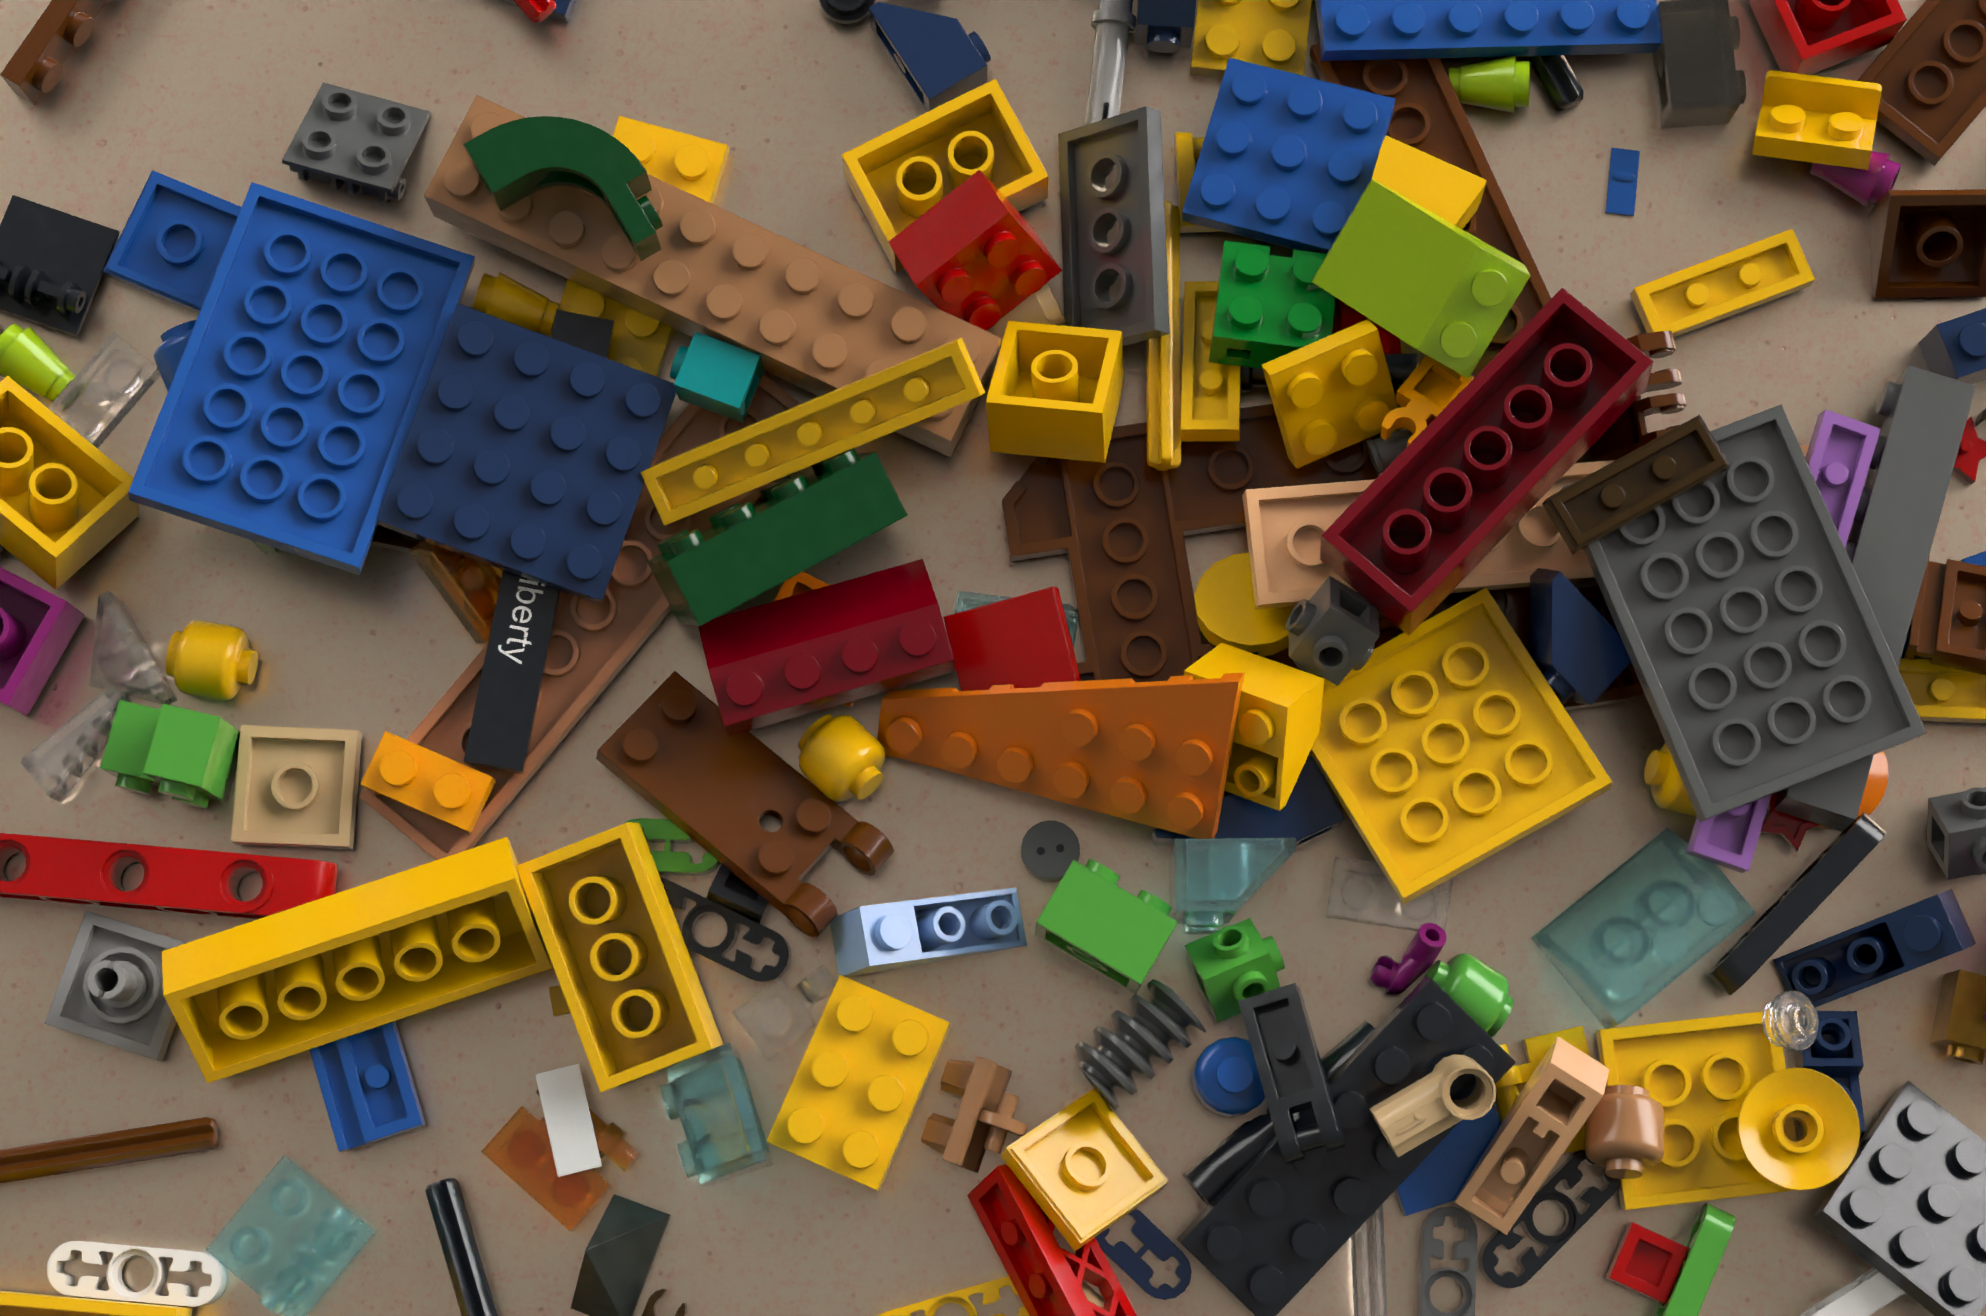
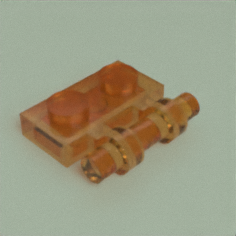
[481,1090,640,1232]

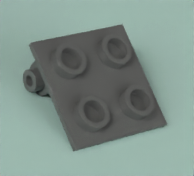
[282,82,431,203]

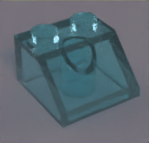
[1169,838,1296,934]
[660,1043,774,1187]

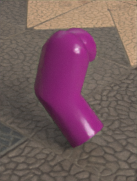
[1369,923,1447,995]

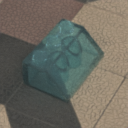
[1531,828,1756,1029]

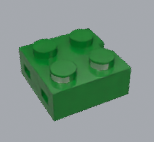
[1209,241,1335,369]

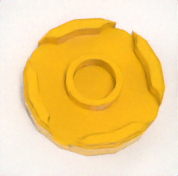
[1194,552,1295,656]

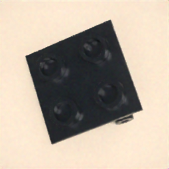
[0,195,120,336]

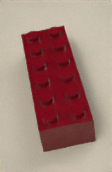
[1320,288,1654,636]

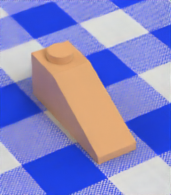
[1455,1037,1610,1235]

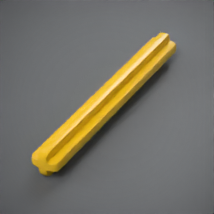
[1146,201,1181,471]

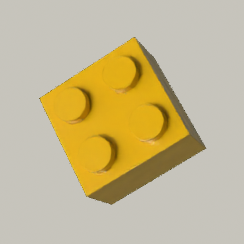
[986,321,1125,463]

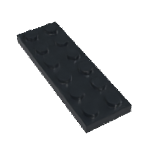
[1177,976,1516,1316]

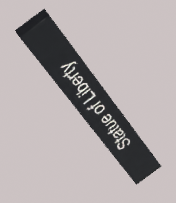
[464,310,614,774]

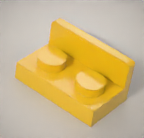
[1752,70,1882,170]

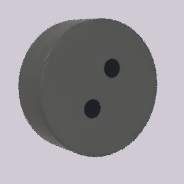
[1021,820,1080,881]

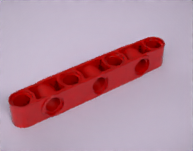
[0,833,338,919]

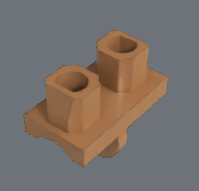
[921,1056,1028,1173]

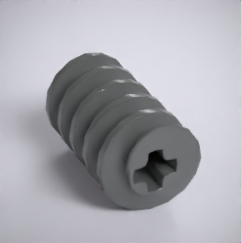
[1074,979,1206,1110]

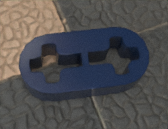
[1095,1208,1192,1300]

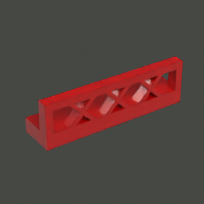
[967,1164,1137,1316]

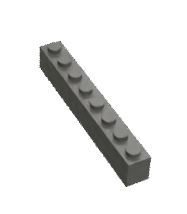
[1773,365,1976,832]

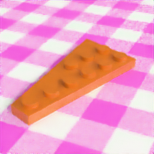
[877,672,1245,842]

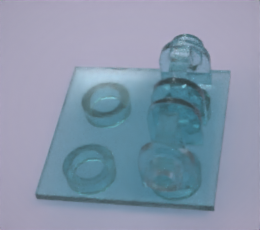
[206,1155,376,1316]

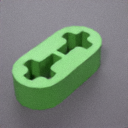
[623,818,721,876]

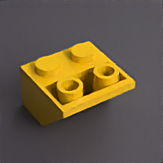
[1184,643,1324,811]

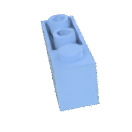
[830,888,1027,977]

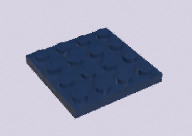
[376,303,677,605]

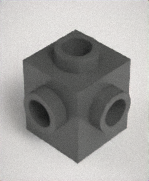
[1286,576,1380,686]
[1927,787,1986,880]

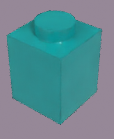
[670,331,765,423]

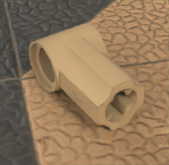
[1369,1054,1497,1157]

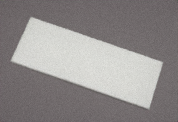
[535,1064,602,1177]

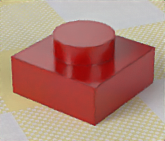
[1605,1222,1688,1304]

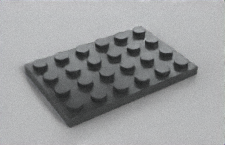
[1560,404,1926,822]

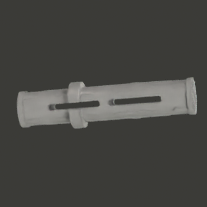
[1083,0,1136,126]

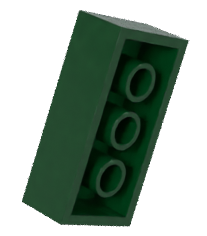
[647,448,908,626]

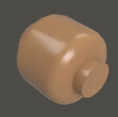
[1585,1085,1664,1179]

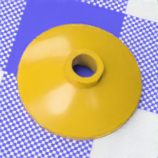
[1737,1068,1860,1190]

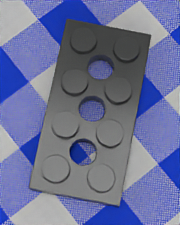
[1058,106,1170,346]

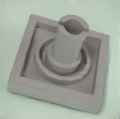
[44,910,186,1061]

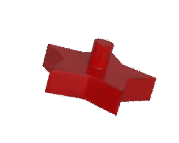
[1953,416,1986,485]
[1761,793,1819,852]

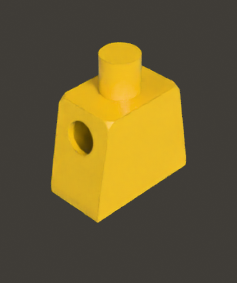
[1372,136,1487,230]

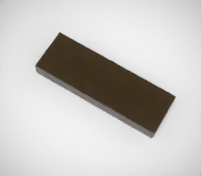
[1542,414,1731,555]

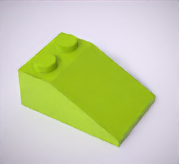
[1312,178,1530,379]

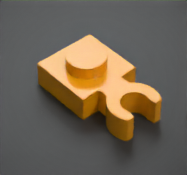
[1380,355,1474,448]

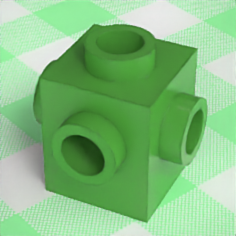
[1185,918,1285,1023]

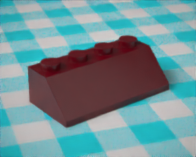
[698,559,956,736]

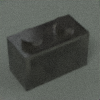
[1652,0,1746,129]

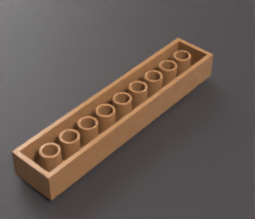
[424,95,1001,457]

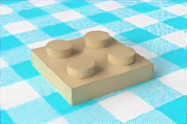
[231,725,362,850]

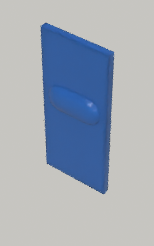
[1605,148,1640,216]

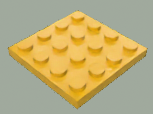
[1310,588,1612,905]

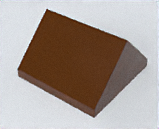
[1868,189,1986,298]

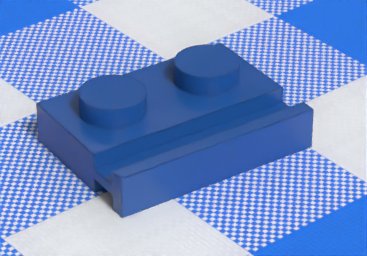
[309,1021,426,1152]

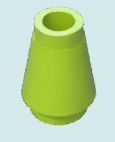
[1449,55,1530,113]
[0,323,78,405]

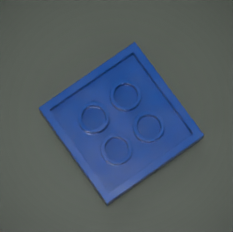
[1182,58,1395,254]

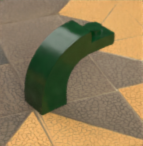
[463,116,663,261]

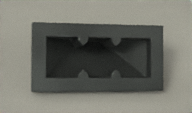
[571,1194,671,1316]

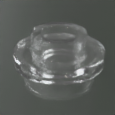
[1762,991,1819,1051]

